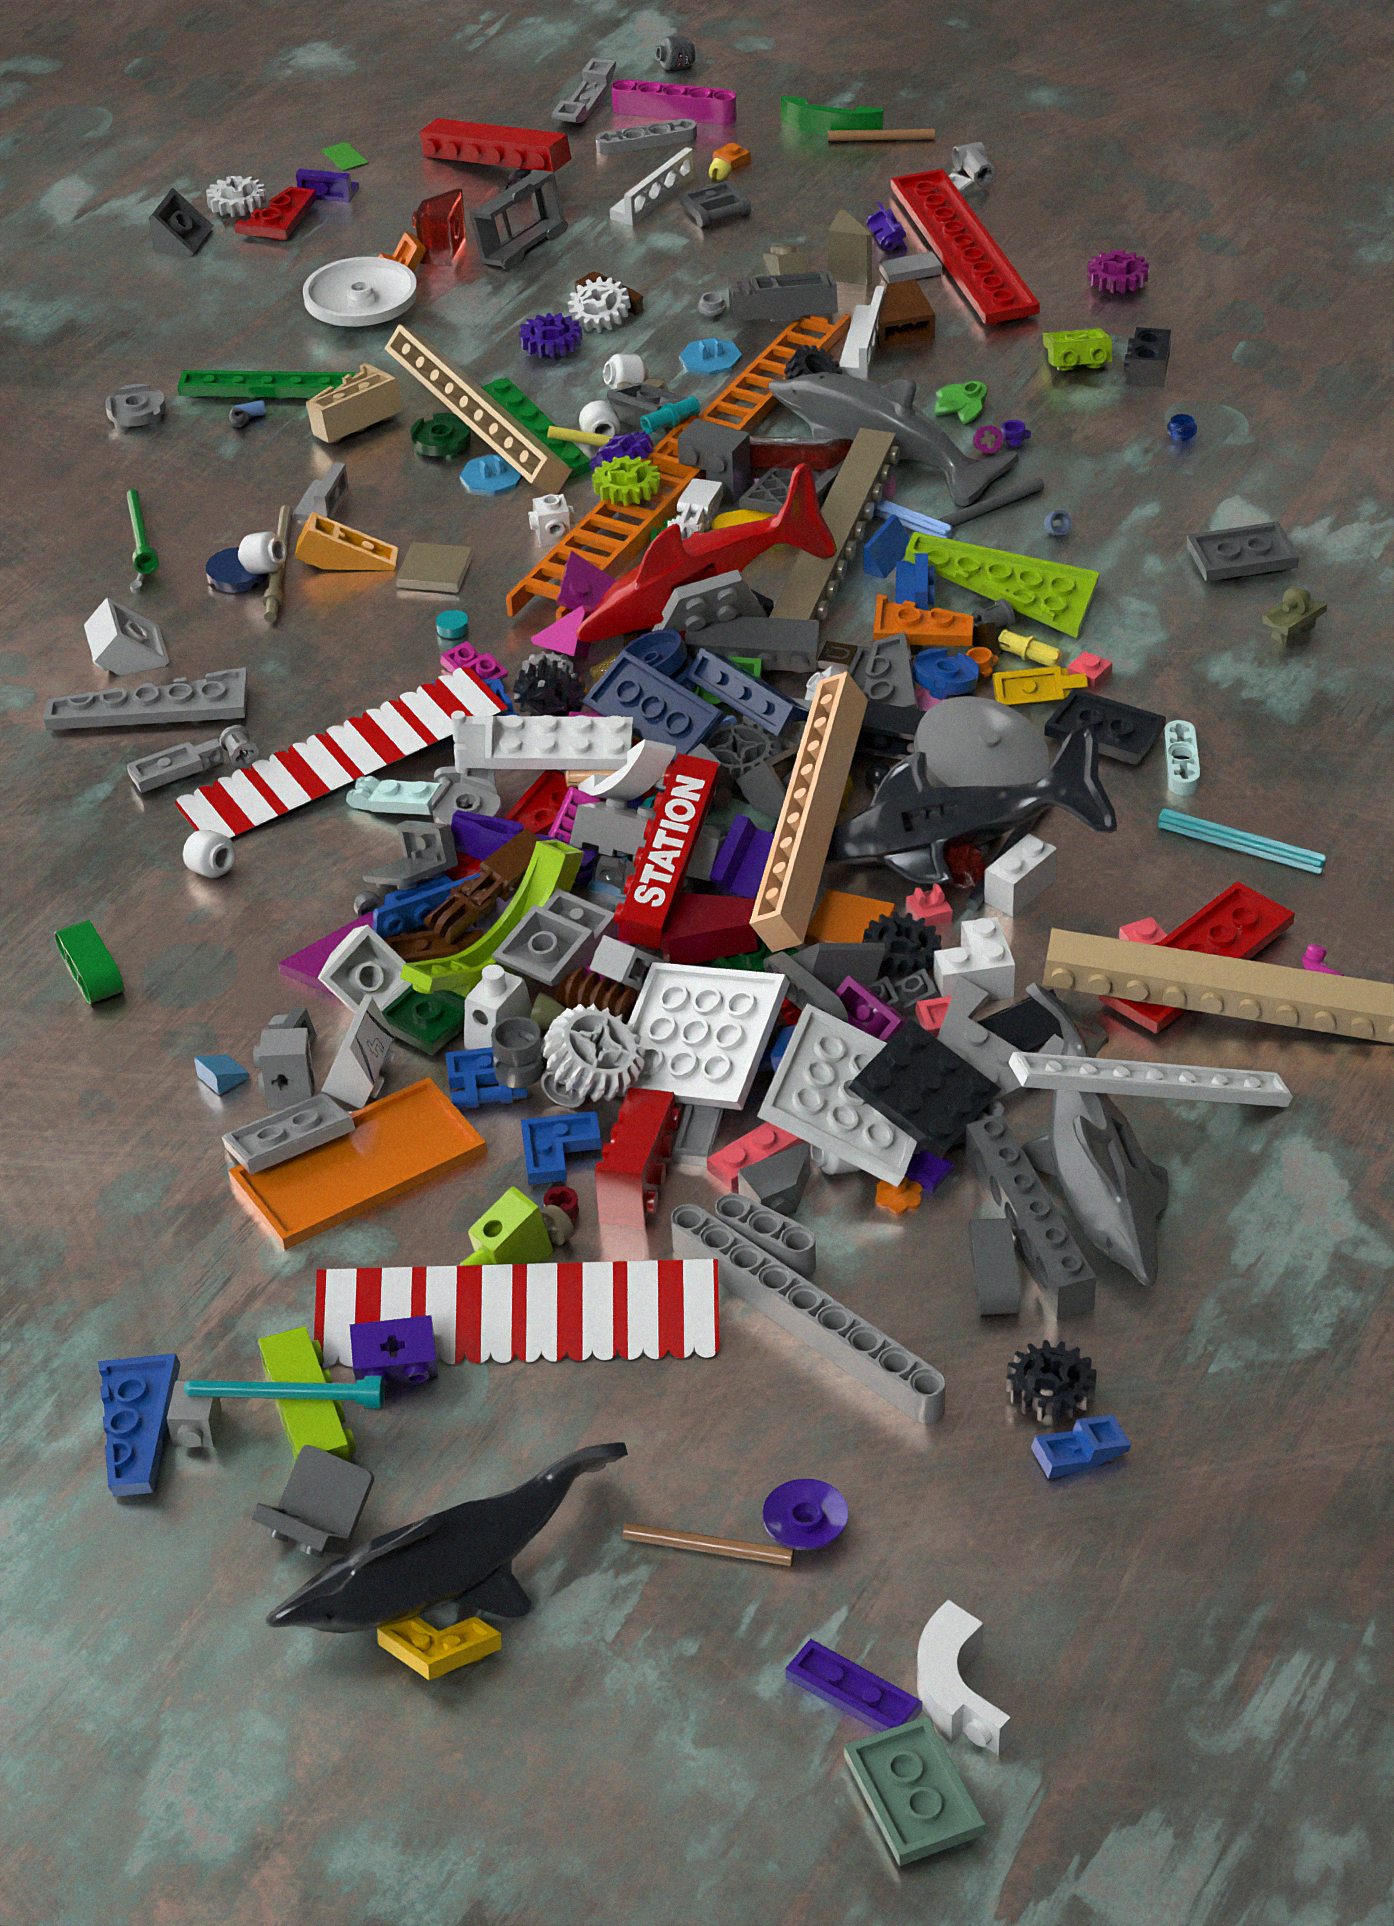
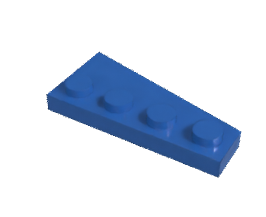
[98,1353,181,1497]

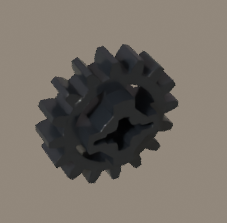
[513,659,587,717]
[862,911,942,978]
[1006,1340,1097,1422]

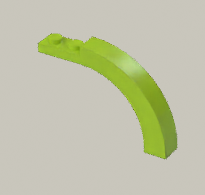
[400,839,584,998]

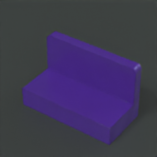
[296,169,359,203]
[709,814,775,899]

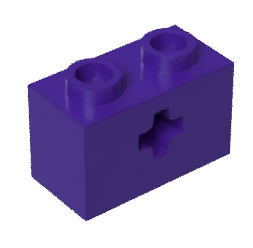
[349,1315,438,1386]

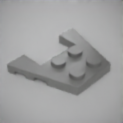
[652,569,768,632]
[937,976,1064,1104]

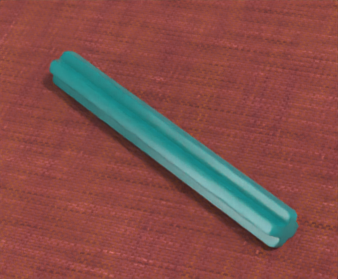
[1158,808,1327,874]

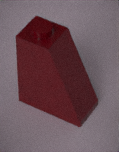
[660,892,762,965]

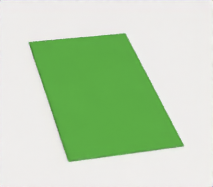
[321,142,368,171]

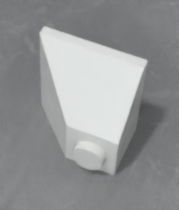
[318,925,412,1014]

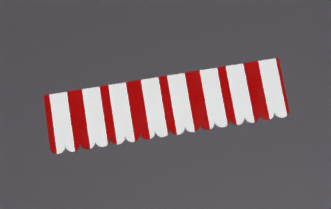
[175,667,508,838]
[314,1259,720,1368]

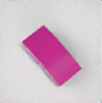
[440,641,509,680]

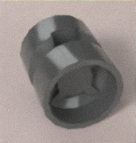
[491,1016,543,1089]

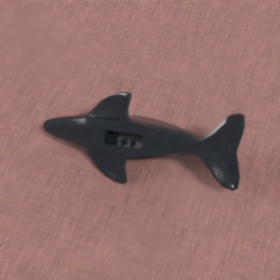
[824,724,1117,885]
[265,1442,628,1634]

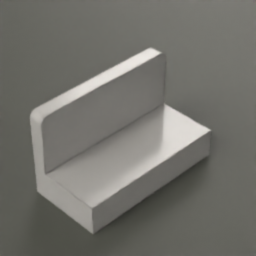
[294,462,349,520]

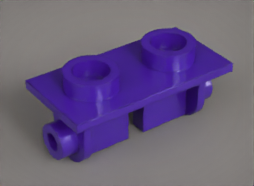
[866,202,908,251]

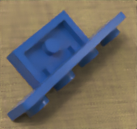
[895,553,934,611]
[372,872,482,939]

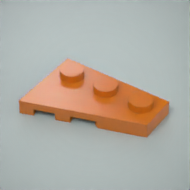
[873,594,974,647]

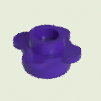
[1001,420,1031,447]

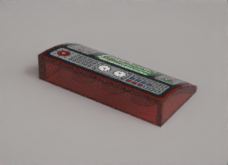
[750,436,854,469]

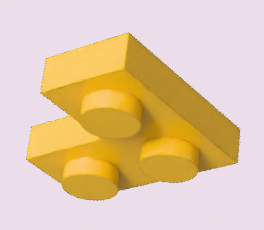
[377,1616,502,1680]

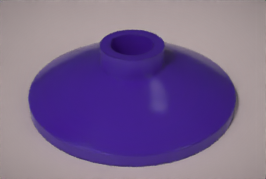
[762,1479,849,1550]

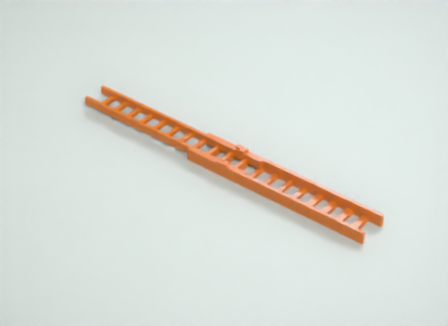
[506,314,851,622]

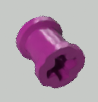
[973,426,1003,453]

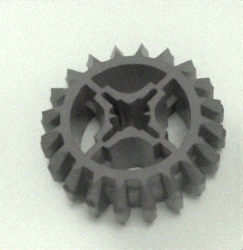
[704,722,783,797]

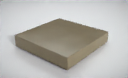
[396,542,473,593]

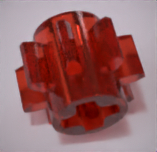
[945,844,986,889]

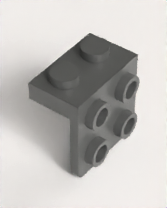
[363,820,459,890]
[251,1445,375,1558]

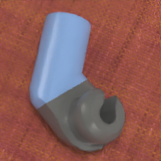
[227,400,266,428]

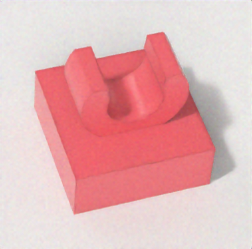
[906,883,953,927]

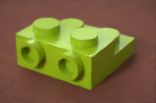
[1043,328,1112,371]

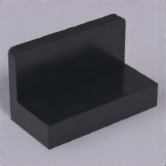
[977,989,1062,1052]

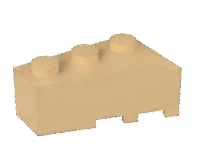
[306,362,403,443]

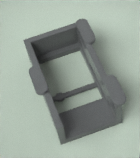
[469,169,568,270]
[728,270,838,322]

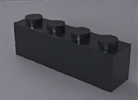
[855,701,927,760]

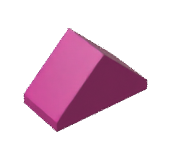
[530,605,595,658]

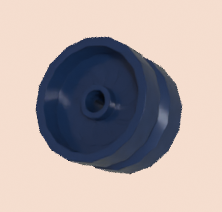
[615,629,697,691]

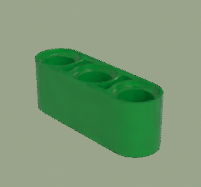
[54,920,125,1004]

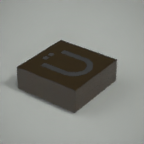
[817,641,858,673]

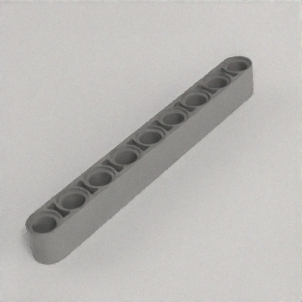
[670,1204,946,1423]

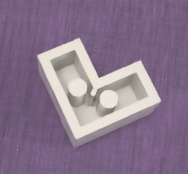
[934,917,1015,1001]

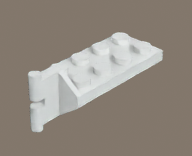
[451,711,633,773]

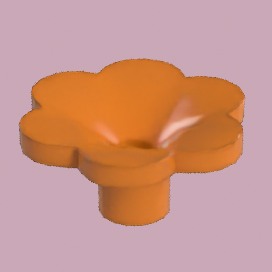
[875,1176,922,1214]

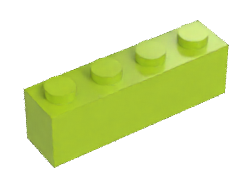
[258,1326,356,1462]

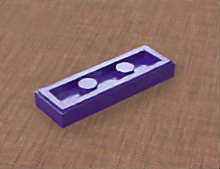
[785,1638,922,1732]

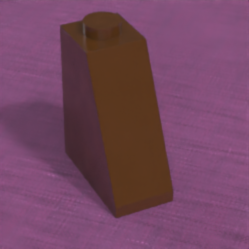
[878,279,935,348]

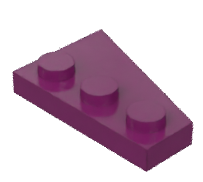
[556,550,650,633]
[278,912,401,996]

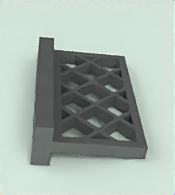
[739,455,847,514]

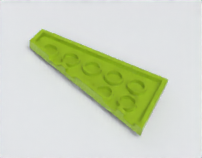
[905,532,1100,638]

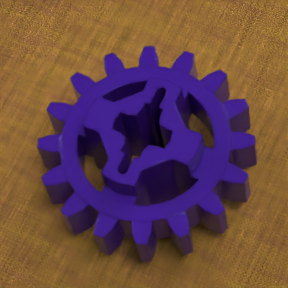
[519,313,582,358]
[589,431,654,473]

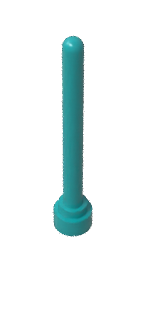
[184,1376,385,1410]

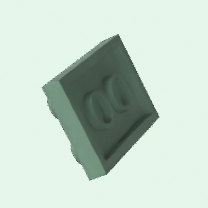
[844,1716,986,1866]

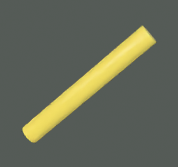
[547,426,613,447]

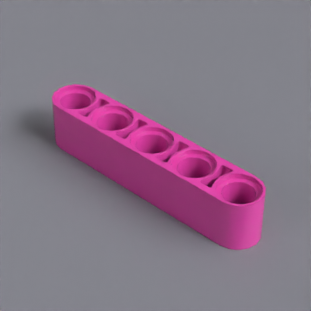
[611,79,737,125]

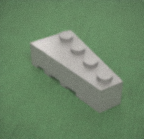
[569,797,727,881]

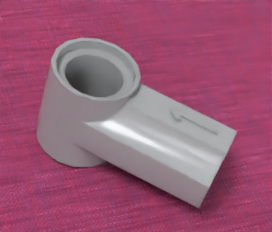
[952,142,996,187]

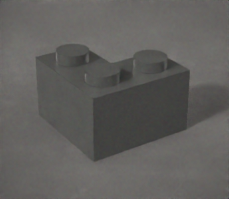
[678,418,751,504]

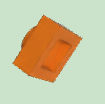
[713,142,751,170]

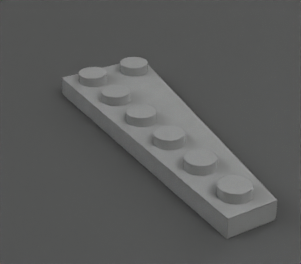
[44,668,248,730]

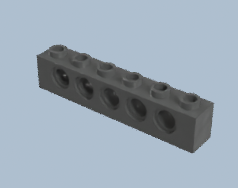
[966,1115,1096,1320]

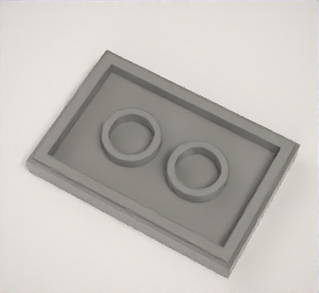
[222,1092,356,1174]

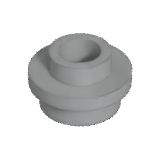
[698,292,726,317]

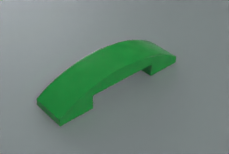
[781,95,884,136]

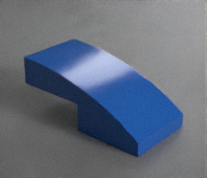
[1031,1414,1131,1479]

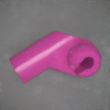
[1302,944,1344,976]

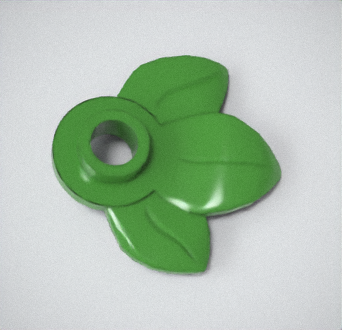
[934,381,988,424]

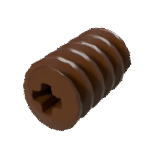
[556,966,638,1025]

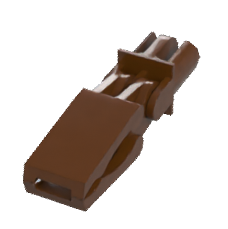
[424,828,543,945]

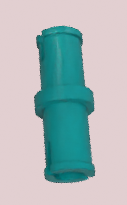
[640,396,701,434]

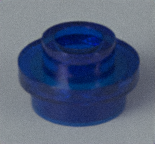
[1167,414,1197,441]

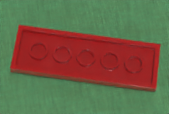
[1098,881,1295,1034]

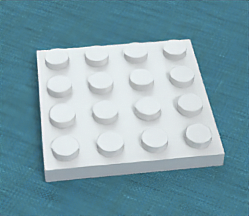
[616,962,790,1110]
[757,1003,917,1187]

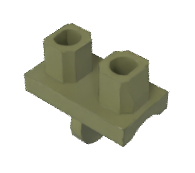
[1262,587,1327,645]

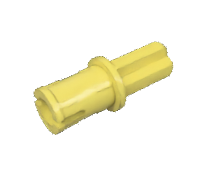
[998,629,1062,667]

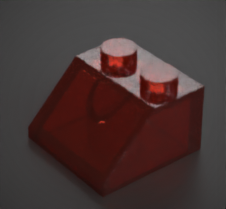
[412,189,467,266]

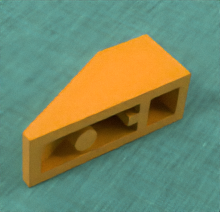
[294,512,399,571]

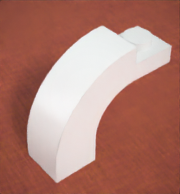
[917,1600,1011,1756]

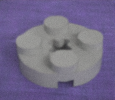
[105,384,166,430]
[432,776,502,828]

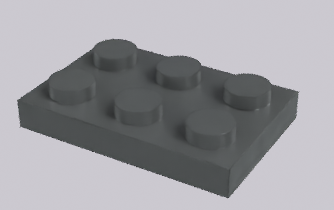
[1186,521,1299,581]

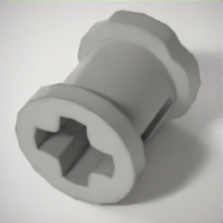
[219,725,259,768]

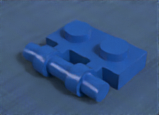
[445,1047,527,1109]

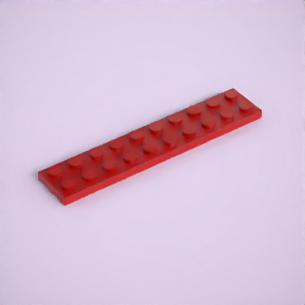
[891,169,1040,324]

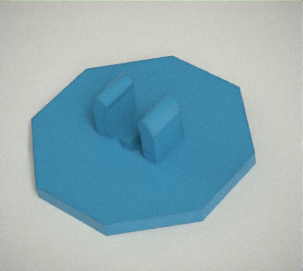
[679,338,742,375]
[460,454,523,494]

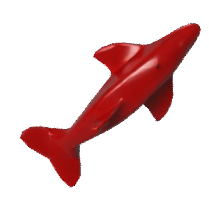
[576,463,837,643]

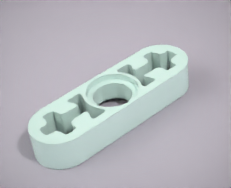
[1164,720,1200,796]

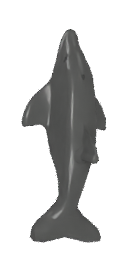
[768,372,1019,506]
[1021,982,1169,1287]

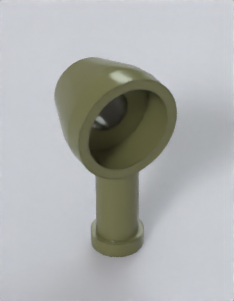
[530,993,566,1033]

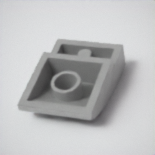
[492,888,619,986]

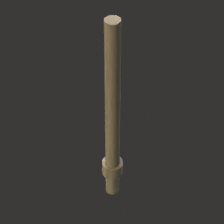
[263,505,293,622]

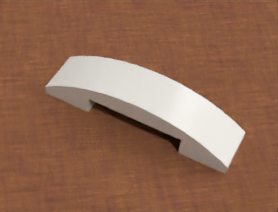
[578,739,676,801]

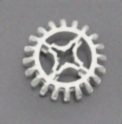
[543,1003,645,1102]

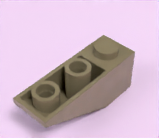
[763,244,808,275]

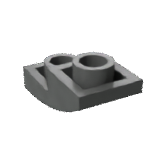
[868,968,940,1016]

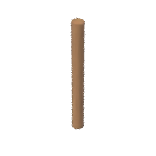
[828,129,935,142]
[622,1523,795,1567]

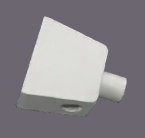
[464,965,532,1049]

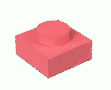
[1067,651,1112,689]
[1119,917,1167,945]
[915,996,952,1038]

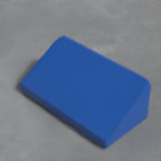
[863,514,910,579]

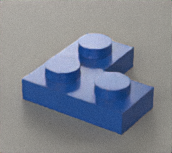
[521,1111,601,1185]

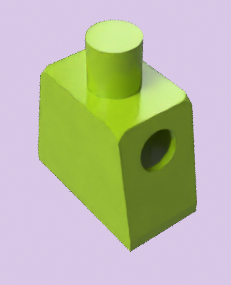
[460,1186,553,1266]

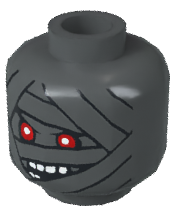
[656,36,696,71]

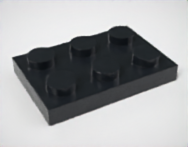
[1044,688,1166,765]

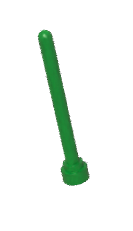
[127,489,159,574]

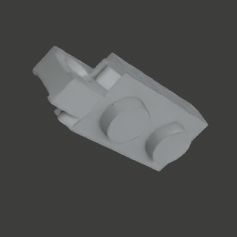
[127,738,224,793]

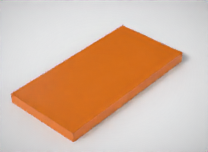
[228,1077,487,1250]

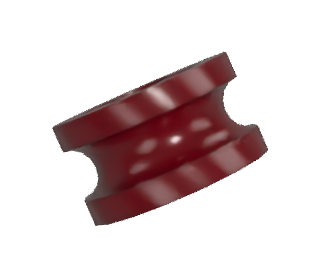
[543,1186,579,1222]

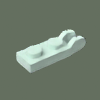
[346,776,442,815]

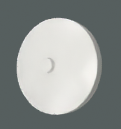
[303,257,418,327]

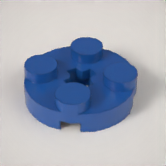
[913,649,979,699]

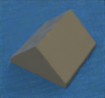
[828,209,872,285]

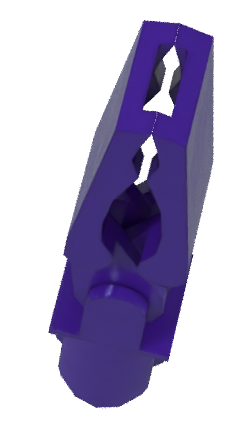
[451,810,595,885]

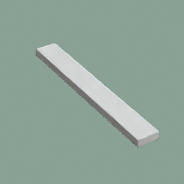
[1008,1052,1293,1107]

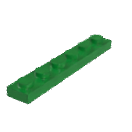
[177,370,356,399]
[481,378,592,480]

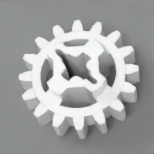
[206,176,266,217]
[567,277,631,333]

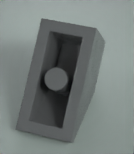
[738,1142,810,1217]

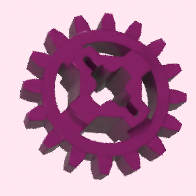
[1087,250,1149,294]

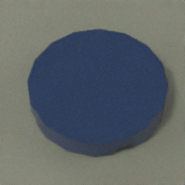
[205,547,269,593]

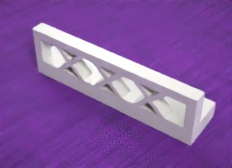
[609,147,694,226]
[838,286,885,379]

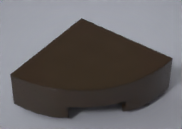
[972,622,1000,655]

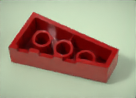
[595,1087,681,1229]

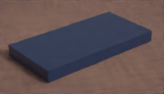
[582,650,726,763]

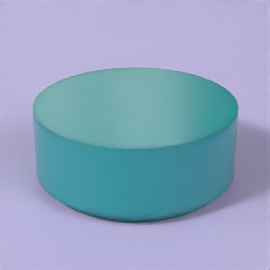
[436,610,469,639]

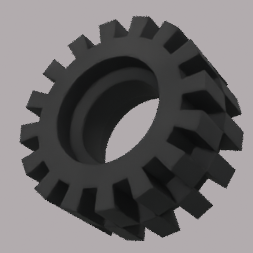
[784,345,842,379]

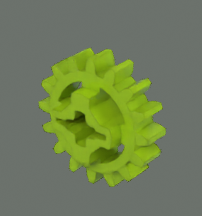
[592,456,660,506]

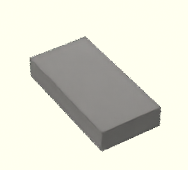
[879,251,942,283]
[671,1104,725,1167]

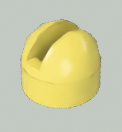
[709,158,733,182]

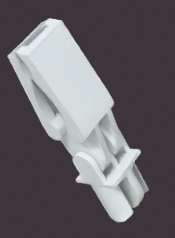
[667,478,723,540]

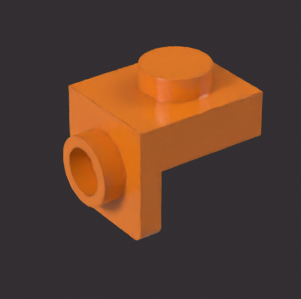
[378,232,426,273]

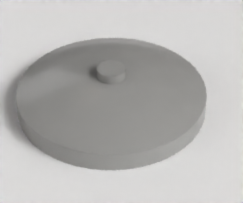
[914,696,1050,788]

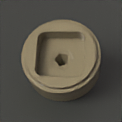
[540,1205,574,1245]

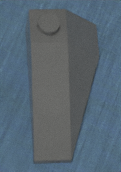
[736,742,855,819]

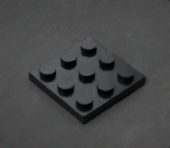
[848,1019,1001,1160]

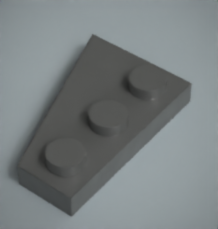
[861,632,919,710]

